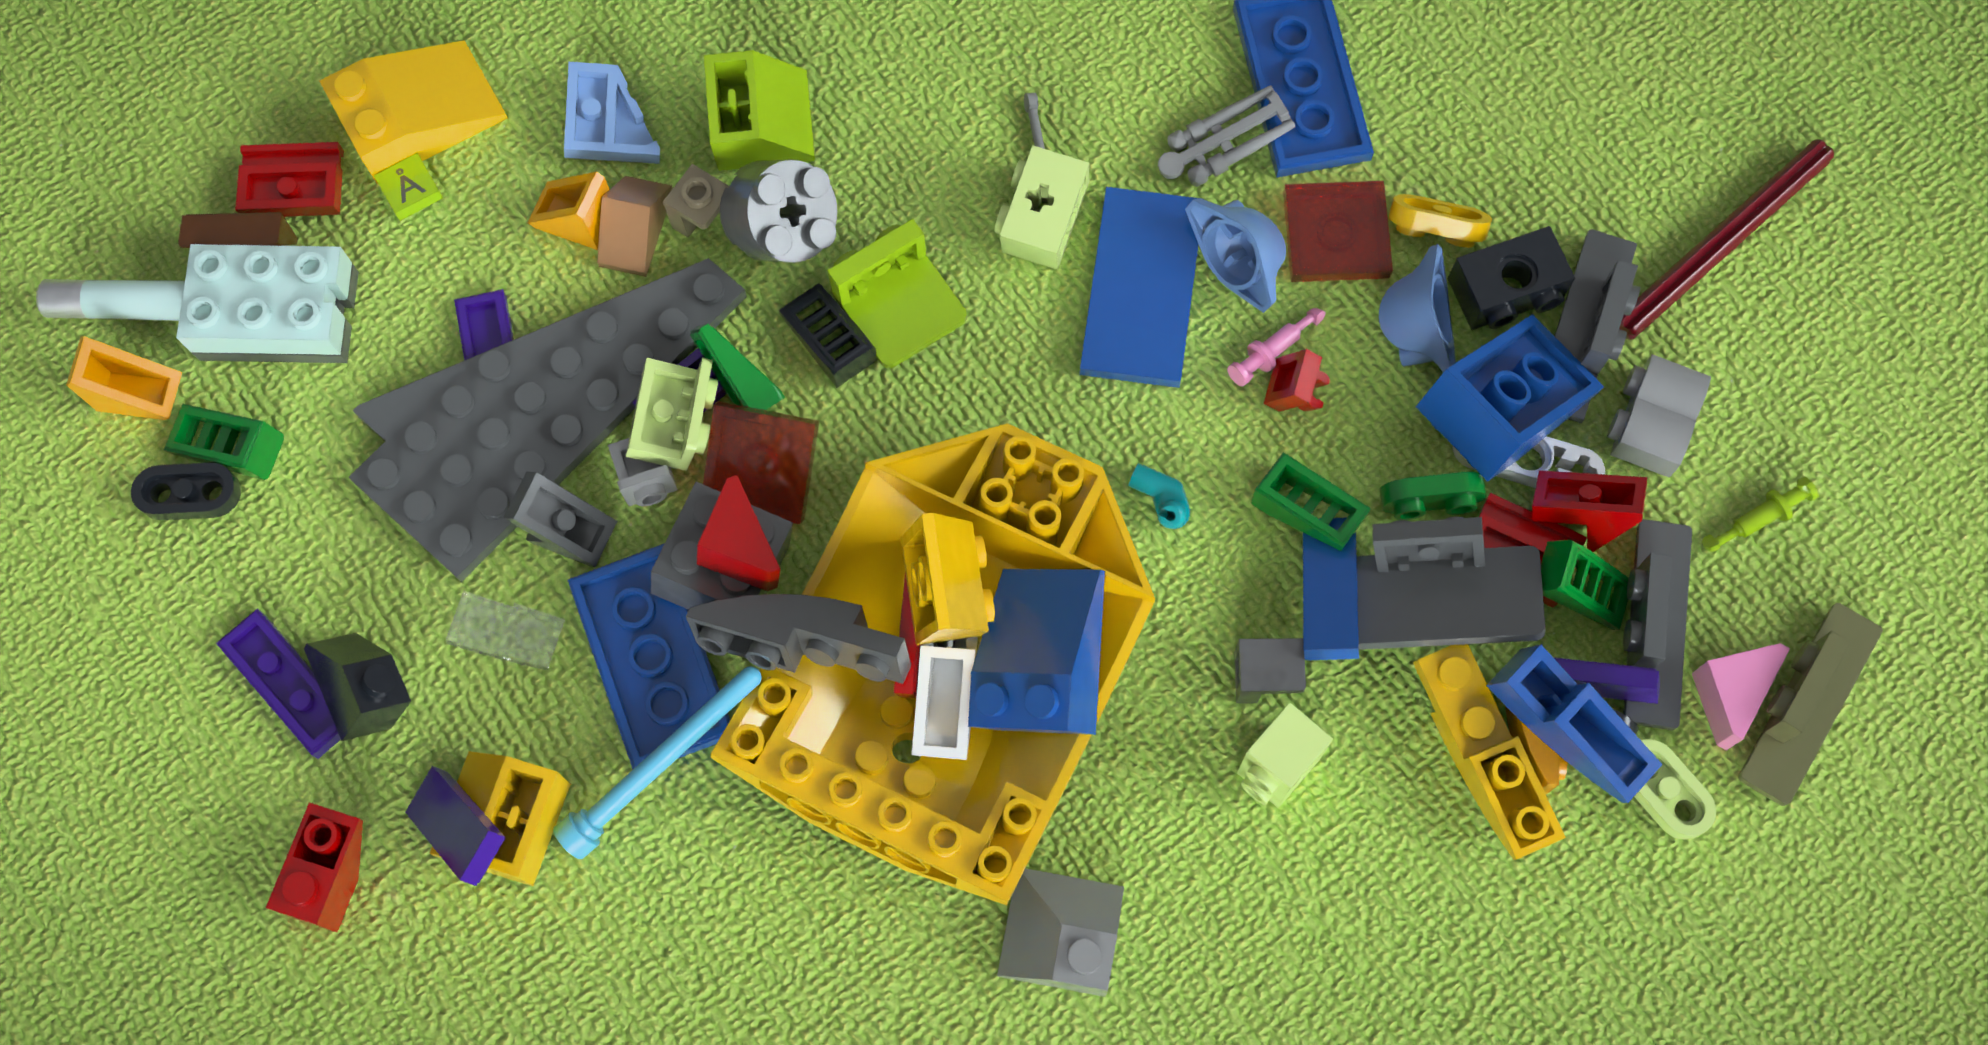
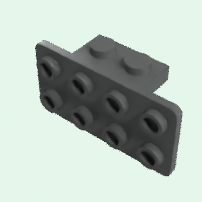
[1357,517,1545,650]

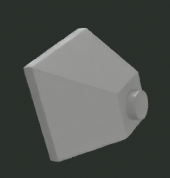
[997,868,1124,997]

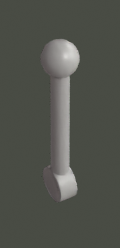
[1024,93,1045,149]

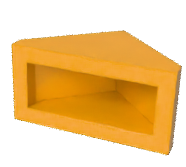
[527,171,610,250]
[66,336,182,420]

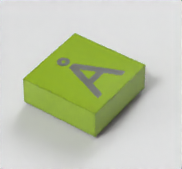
[374,153,443,221]

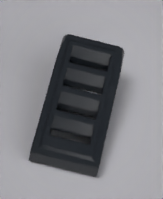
[778,283,878,388]

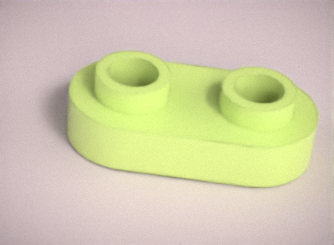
[1634,739,1716,840]

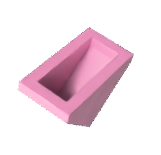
[1692,643,1790,750]

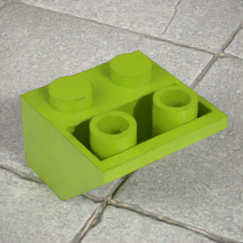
[703,50,815,171]

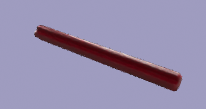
[1619,139,1835,340]

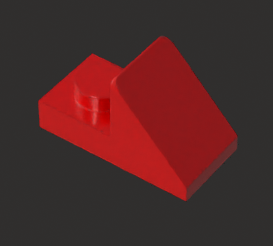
[1532,470,1648,552]

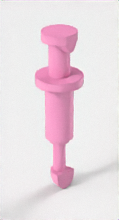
[1227,308,1326,387]

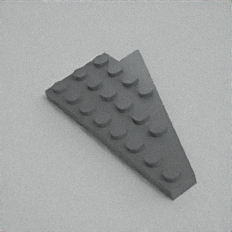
[349,258,747,582]

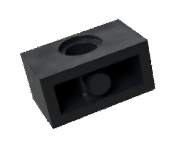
[1447,226,1575,331]

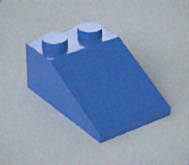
[1415,314,1604,482]
[968,569,1105,735]

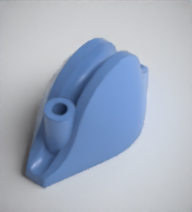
[1185,198,1286,313]
[1379,244,1456,372]

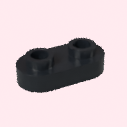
[131,463,241,520]

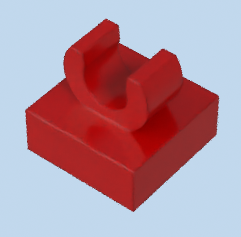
[1263,349,1330,412]

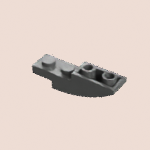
[686,594,911,684]

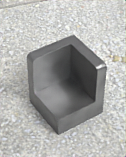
[1234,638,1306,703]

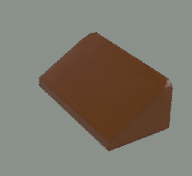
[178,212,298,248]

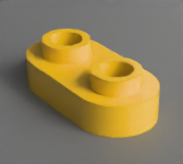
[1388,194,1492,248]

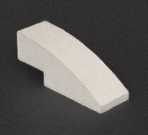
[912,636,980,760]

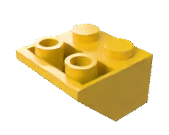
[429,751,571,887]

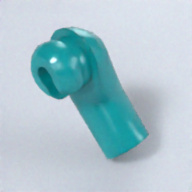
[1129,463,1190,529]

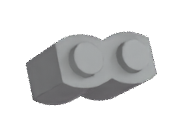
[1607,354,1711,478]

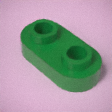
[1379,472,1487,520]

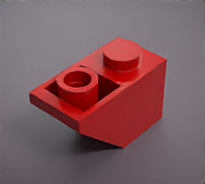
[265,802,363,933]

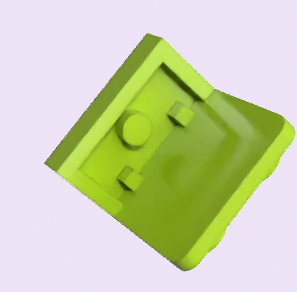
[827,219,967,369]

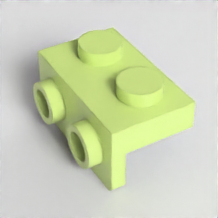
[625,358,718,471]

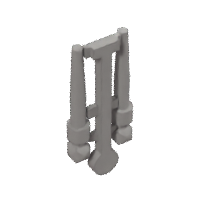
[1158,85,1295,187]

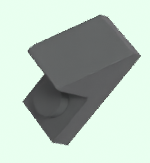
[504,472,617,567]

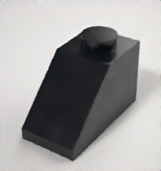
[304,633,411,741]

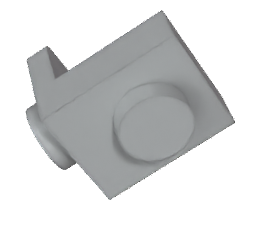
[608,438,678,506]

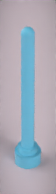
[553,666,762,859]

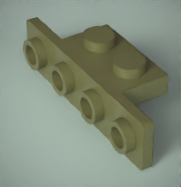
[1738,603,1883,806]

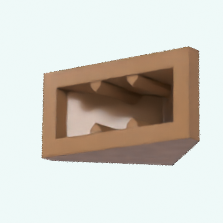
[597,176,673,277]

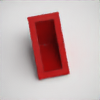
[697,475,780,591]

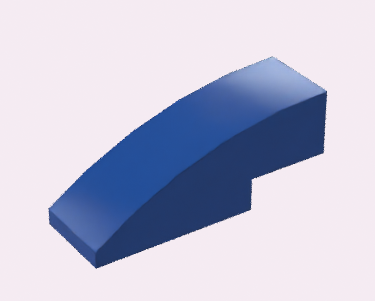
[1486,644,1663,803]

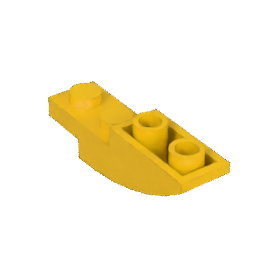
[1413,644,1566,860]

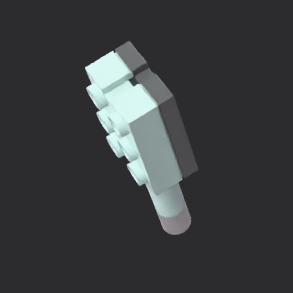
[36,244,359,363]

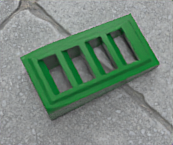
[690,324,785,418]
[164,404,284,480]
[1251,452,1371,551]
[1541,540,1629,630]

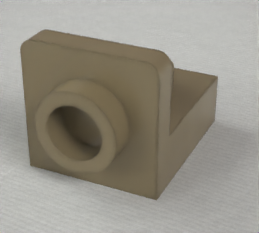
[663,164,730,238]

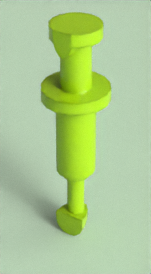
[1702,476,1819,552]

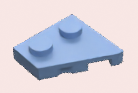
[564,62,660,164]

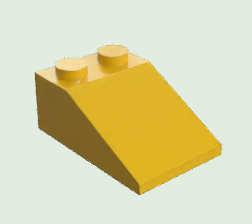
[319,40,508,184]
[901,513,995,645]

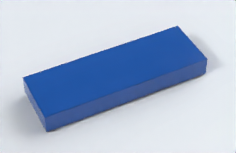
[1303,517,1359,660]

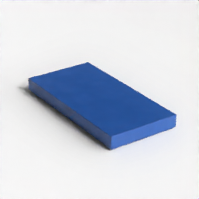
[1233,0,1374,178]
[1080,187,1204,388]
[568,543,731,769]

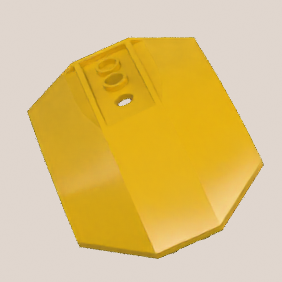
[710,423,1155,905]

